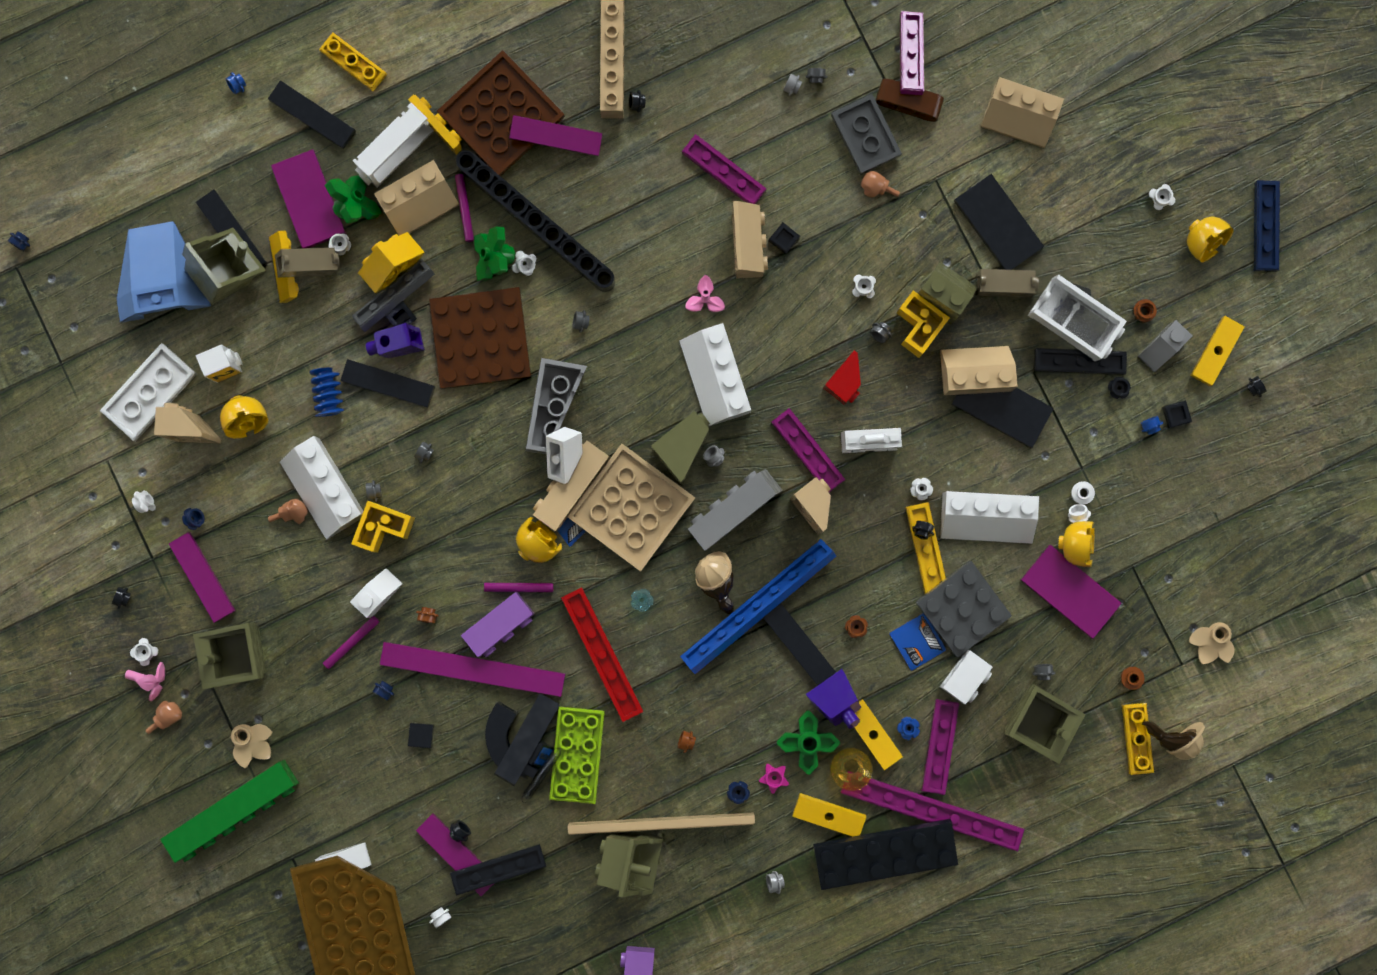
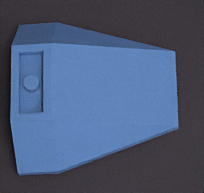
[117,221,211,322]

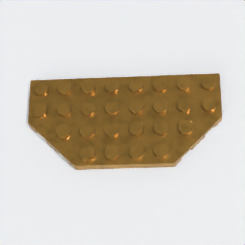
[290,855,415,975]

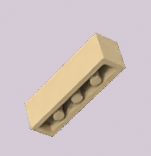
[533,441,610,532]

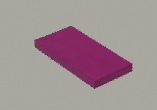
[271,149,346,249]
[1020,545,1122,639]

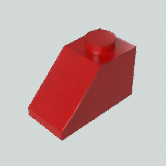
[823,350,861,405]

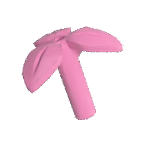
[685,275,725,312]
[125,662,166,701]

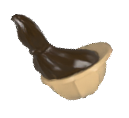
[695,551,734,615]
[1142,721,1205,760]

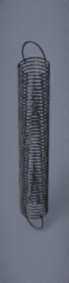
[522,748,561,803]

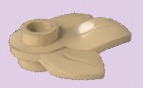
[1189,622,1235,664]
[231,724,273,768]

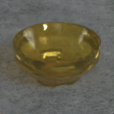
[830,748,873,791]

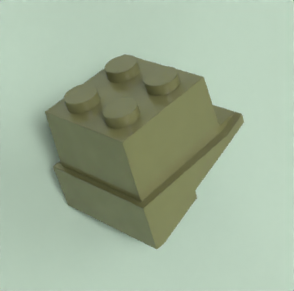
[182,228,266,305]
[193,623,267,690]
[1004,684,1085,764]
[595,832,664,897]

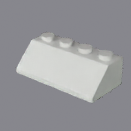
[679,323,751,426]
[280,436,363,540]
[940,491,1039,544]

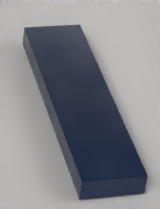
[1254,180,1280,272]

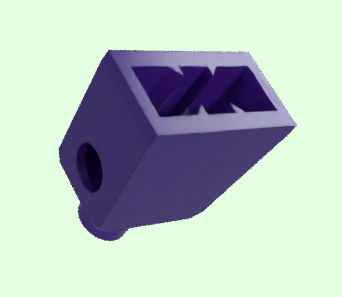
[366,323,425,358]
[806,669,861,729]

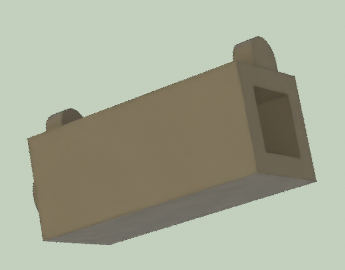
[275,248,339,278]
[976,269,1039,297]

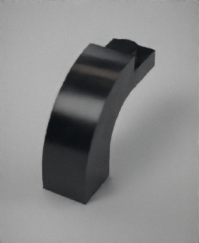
[485,701,540,779]

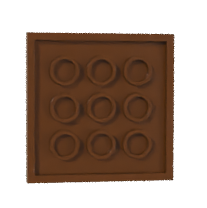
[437,50,565,176]
[429,287,532,389]

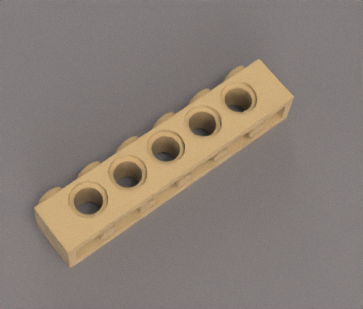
[600,0,625,118]

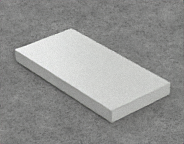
[100,343,197,442]

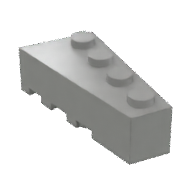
[525,358,587,455]
[688,469,783,550]

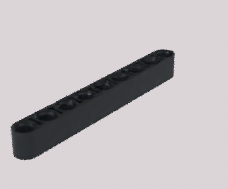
[456,151,615,292]

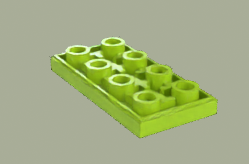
[549,706,605,804]

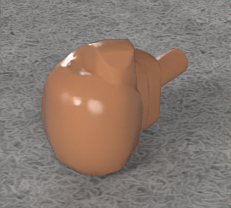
[861,171,900,198]
[268,499,308,524]
[146,701,182,734]

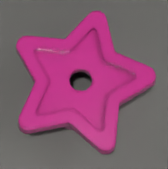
[759,764,789,794]

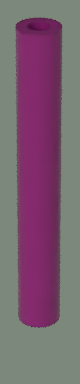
[455,174,474,242]
[484,583,554,592]
[323,615,380,669]

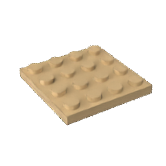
[567,444,695,571]

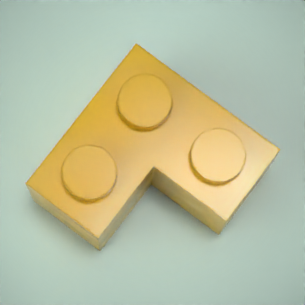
[358,232,425,293]
[897,290,950,358]
[351,501,415,553]

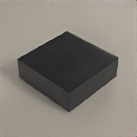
[768,222,800,255]
[1162,400,1192,429]
[408,723,434,748]

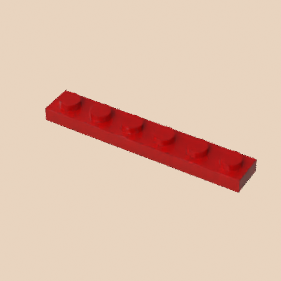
[561,587,644,722]

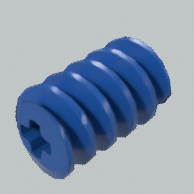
[309,367,344,417]

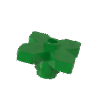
[325,175,382,223]
[474,226,515,281]
[776,710,840,775]

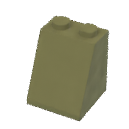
[918,262,977,324]
[651,411,710,485]

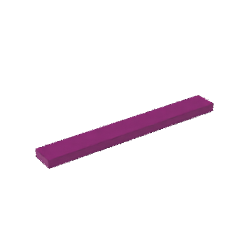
[380,642,566,697]
[840,770,1025,852]

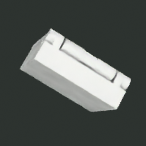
[841,428,902,453]

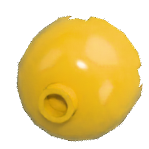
[1187,216,1234,262]
[220,395,268,439]
[516,517,562,563]
[1059,521,1095,567]

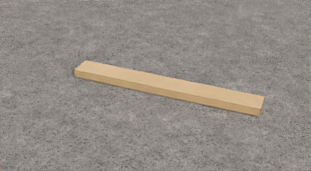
[568,812,755,835]

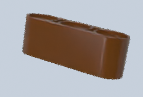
[876,78,944,122]

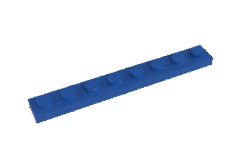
[680,539,836,674]

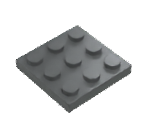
[915,560,1012,658]

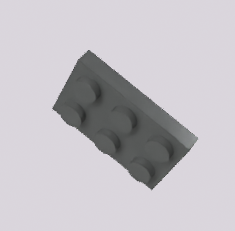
[831,94,902,175]

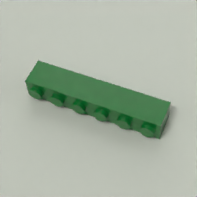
[160,760,299,863]

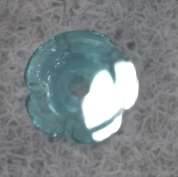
[631,589,653,611]

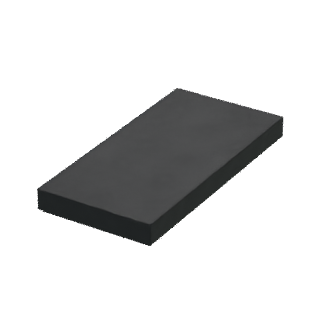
[954,174,1044,270]
[951,388,1054,448]

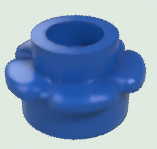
[226,72,246,95]
[1141,416,1163,435]
[897,717,920,740]

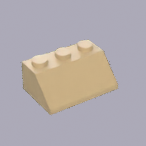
[980,77,1064,148]
[374,160,459,235]
[732,201,768,279]
[940,346,1018,395]
[154,403,221,444]
[790,477,831,535]

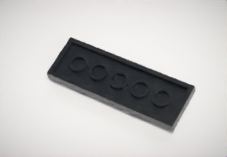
[813,819,958,890]

